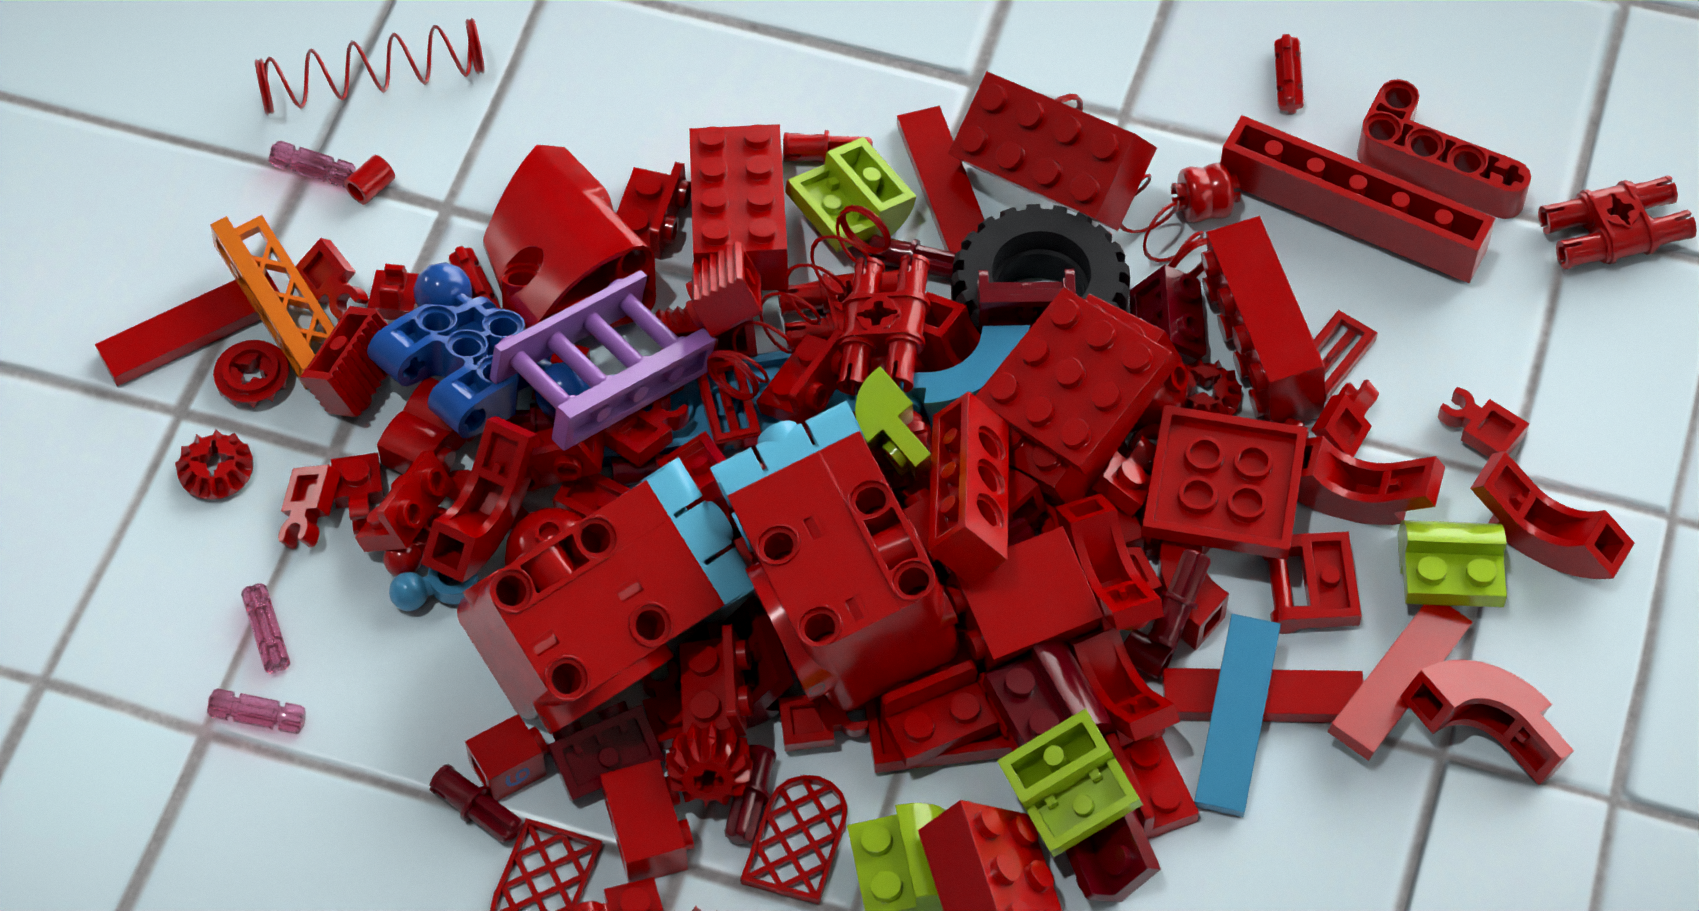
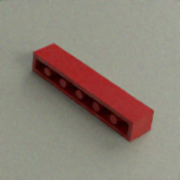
[1220,115,1496,284]

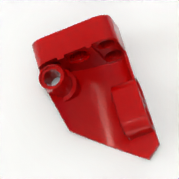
[483,145,656,336]

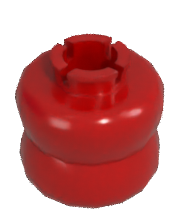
[1171,163,1241,223]

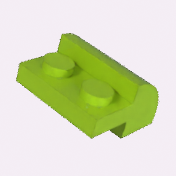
[785,137,917,252]
[855,366,931,482]
[1397,520,1507,607]
[997,708,1143,857]
[847,803,945,911]

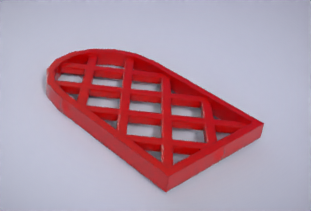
[740,775,848,905]
[490,818,603,911]

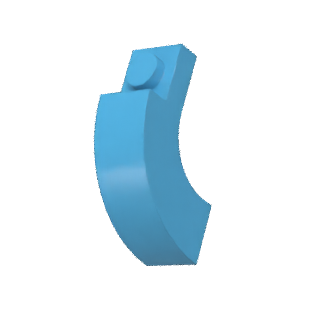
[900,325,1030,428]

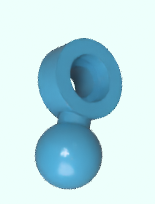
[389,568,479,611]

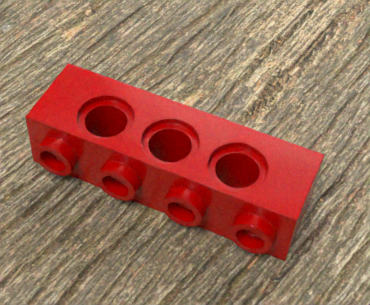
[928,391,1009,584]

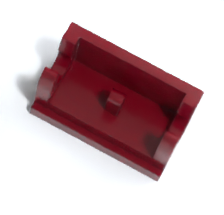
[977,268,1076,330]

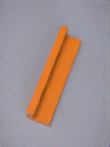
[210,215,334,390]

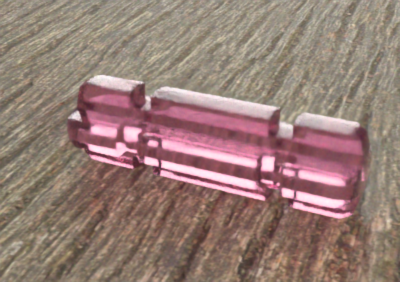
[269,141,356,188]
[241,583,290,674]
[207,688,306,735]

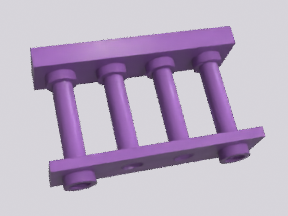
[489,270,716,451]

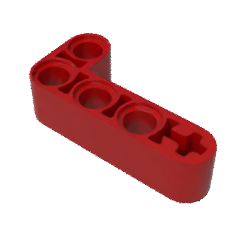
[1357,79,1531,219]

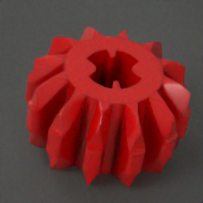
[665,720,753,808]

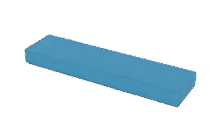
[1194,613,1281,817]

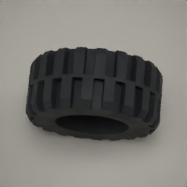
[951,204,1131,335]

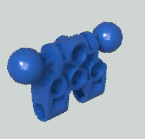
[367,262,591,438]

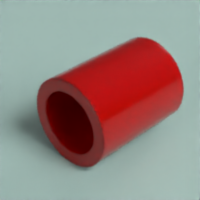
[344,155,395,205]

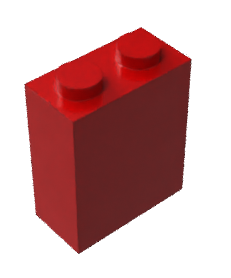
[944,526,1104,672]

